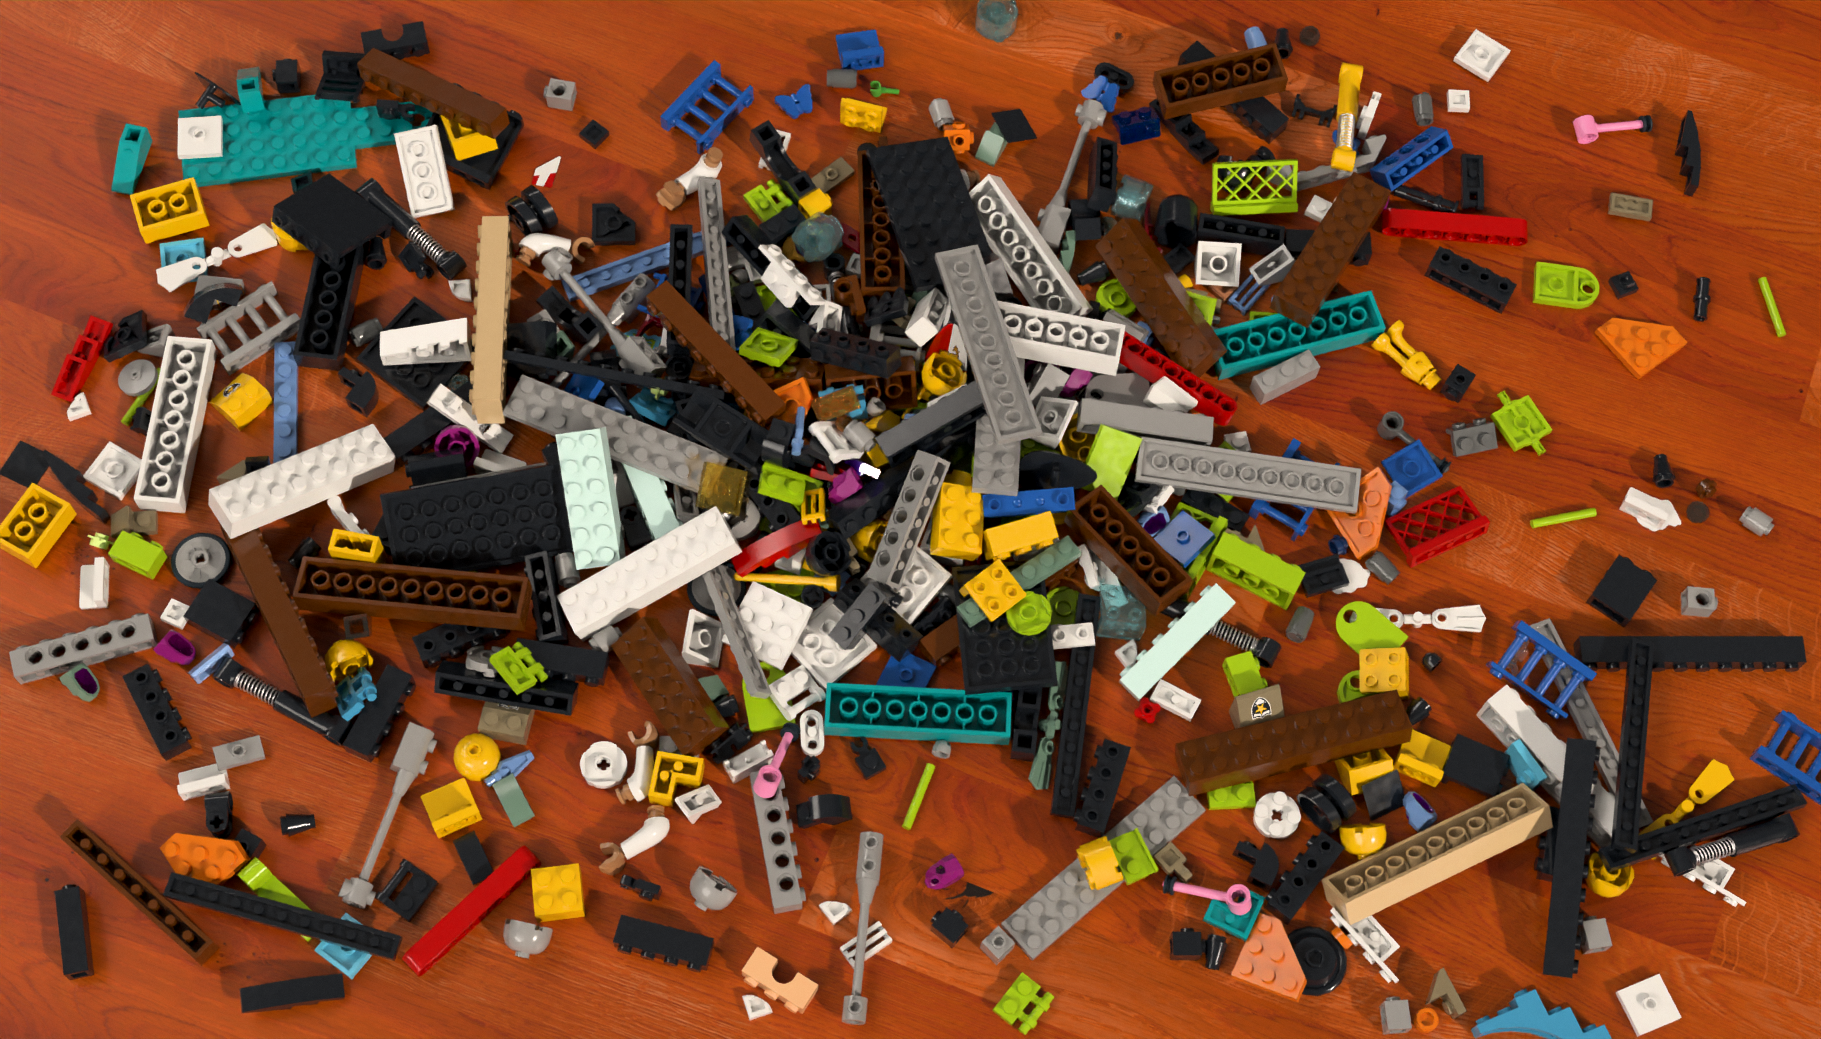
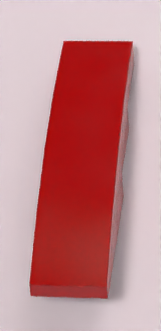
[51,315,113,402]
[731,519,823,578]

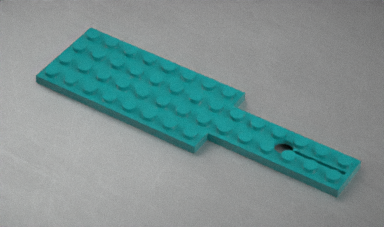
[178,95,433,187]

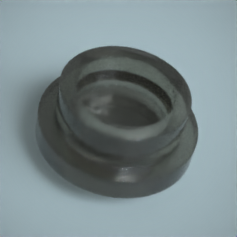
[1299,26,1320,46]
[1686,501,1709,523]

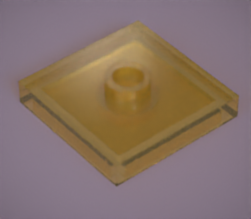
[695,462,748,516]

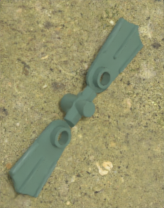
[1028,661,1068,790]

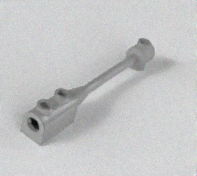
[1035,99,1107,255]
[542,248,668,377]
[543,273,656,388]
[338,722,437,909]
[842,832,884,1025]

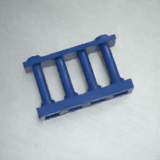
[660,60,754,155]
[1248,438,1340,541]
[982,487,1075,519]
[1486,620,1597,719]
[1749,710,1821,805]

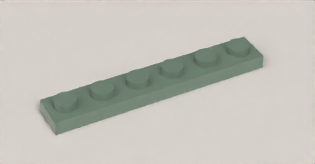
[957,536,1081,628]

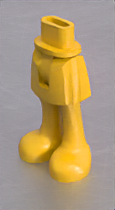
[1371,320,1442,390]

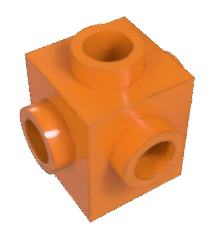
[943,121,974,154]

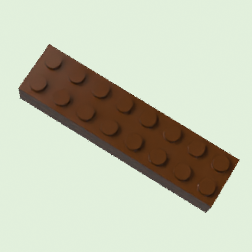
[858,150,905,306]
[1270,171,1391,328]
[1095,217,1227,378]

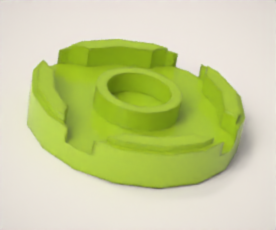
[1095,279,1137,318]
[1047,586,1079,626]
[1006,591,1052,636]

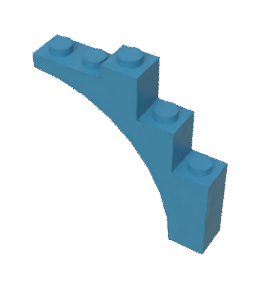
[1471,989,1612,1039]

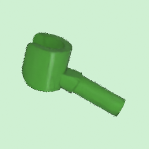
[870,81,899,97]

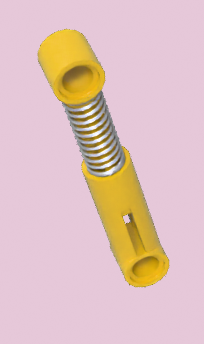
[1331,62,1363,172]

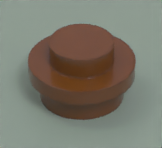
[1696,478,1717,499]

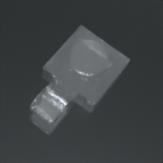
[1506,641,1530,676]

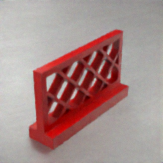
[1384,486,1490,568]

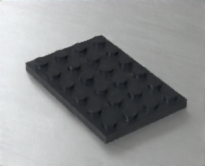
[952,560,1058,695]

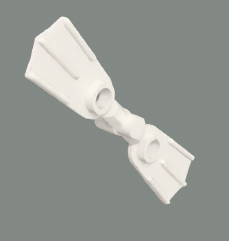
[156,223,277,292]
[1349,605,1486,632]

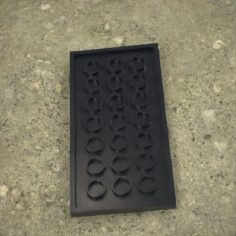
[866,137,991,292]
[380,463,574,572]

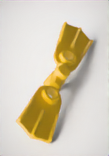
[1638,759,1734,860]

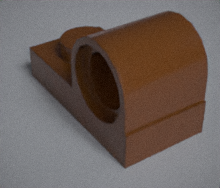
[834,274,866,324]

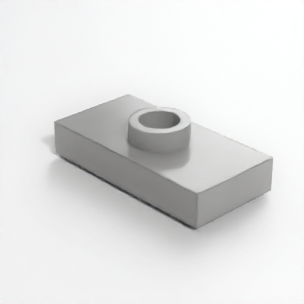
[212,735,266,771]

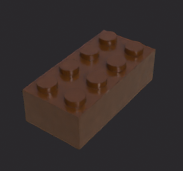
[824,356,918,410]

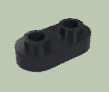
[1094,62,1134,94]

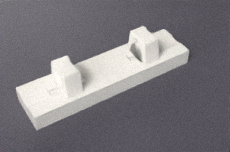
[427,384,514,454]

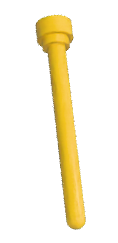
[733,572,841,592]

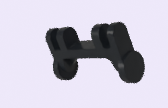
[1291,94,1337,128]

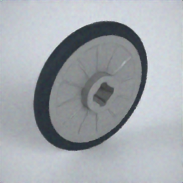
[171,533,231,589]
[687,561,746,616]

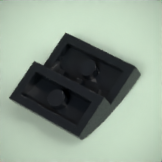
[1117,473,1159,517]

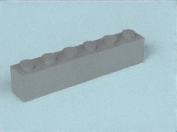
[1076,398,1214,446]

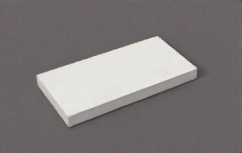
[394,125,455,218]

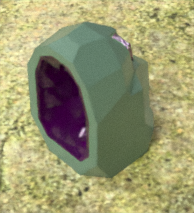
[59,663,100,702]

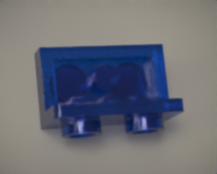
[1112,107,1161,145]

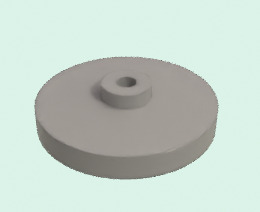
[118,359,158,396]

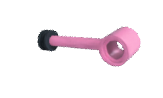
[1573,115,1653,144]
[753,722,800,798]
[1162,875,1252,915]

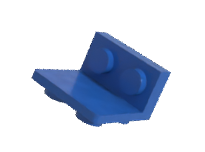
[836,30,884,70]

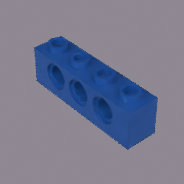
[1369,126,1454,192]

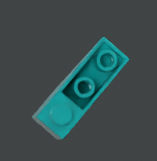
[236,66,265,113]
[111,123,153,195]

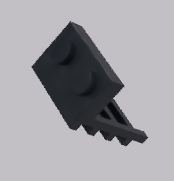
[315,50,366,103]

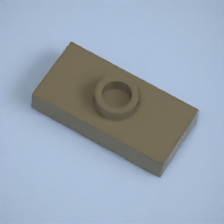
[811,157,855,194]
[1608,192,1653,221]

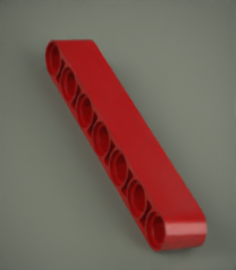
[1382,208,1528,246]
[1119,331,1238,426]
[402,845,542,977]

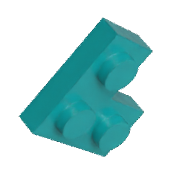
[1202,890,1265,941]

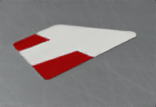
[531,156,561,188]

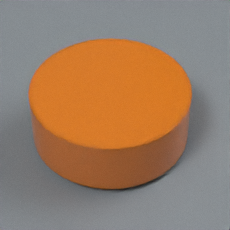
[1331,926,1353,949]
[1413,1007,1439,1033]

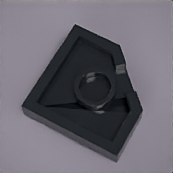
[592,203,636,246]
[104,310,147,363]

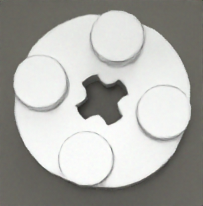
[580,741,628,789]
[1253,791,1301,839]

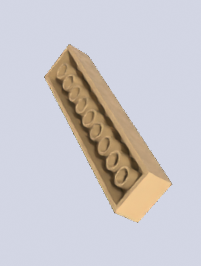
[469,216,513,424]
[1322,783,1553,925]

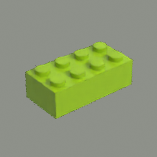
[1206,532,1306,610]

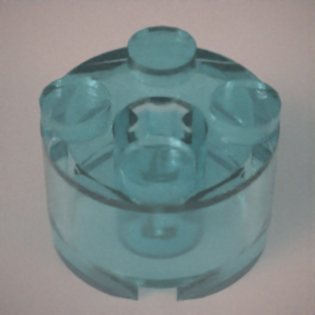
[975,0,1018,42]
[1111,174,1154,222]
[792,212,844,262]

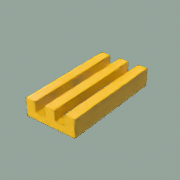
[801,487,825,525]

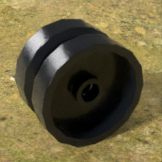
[505,185,558,236]
[1297,774,1357,834]

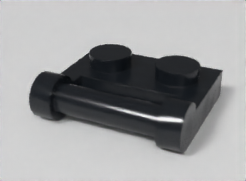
[374,859,438,923]

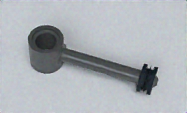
[1377,411,1451,474]

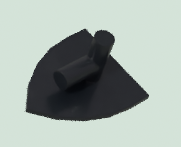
[195,72,241,109]

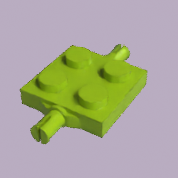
[1490,390,1552,456]

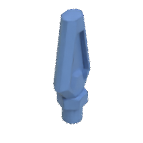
[791,406,805,456]
[484,750,534,787]

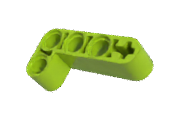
[237,857,312,942]

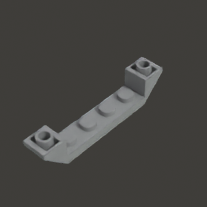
[1265,134,1387,191]

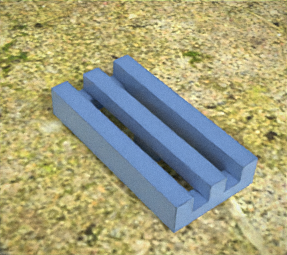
[1227,274,1270,316]

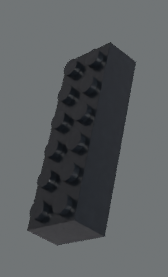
[293,245,366,371]

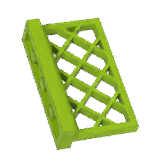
[1210,159,1298,216]
[1170,502,1228,601]

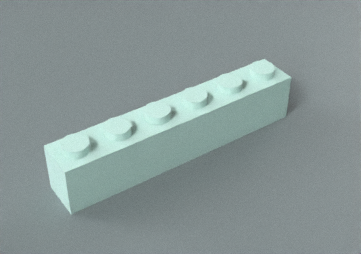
[1119,583,1236,701]

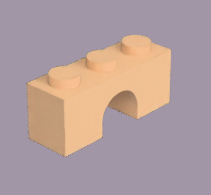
[742,947,818,1014]

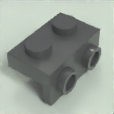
[1446,418,1498,457]

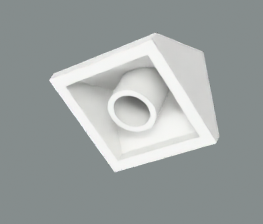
[1194,241,1241,287]
[1030,396,1078,450]
[682,609,724,668]

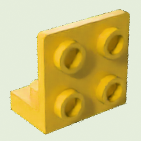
[840,98,887,133]
[959,559,1026,622]
[1359,647,1409,700]
[1393,729,1451,787]
[421,778,482,839]

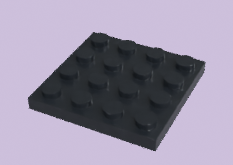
[356,296,475,411]

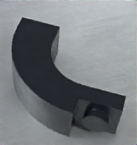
[535,285,604,344]

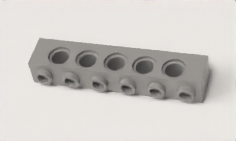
[867,450,950,590]
[9,613,158,684]
[750,771,806,914]

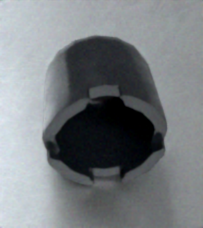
[1154,194,1198,249]

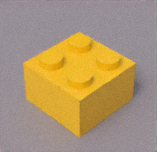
[531,863,585,922]

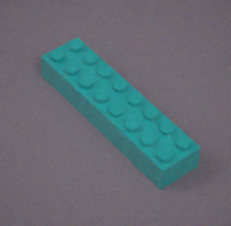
[1213,290,1386,380]
[824,683,1012,745]

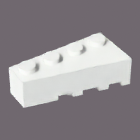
[380,318,472,365]

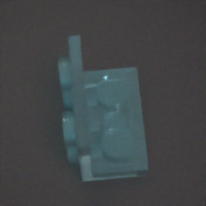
[1096,584,1146,641]

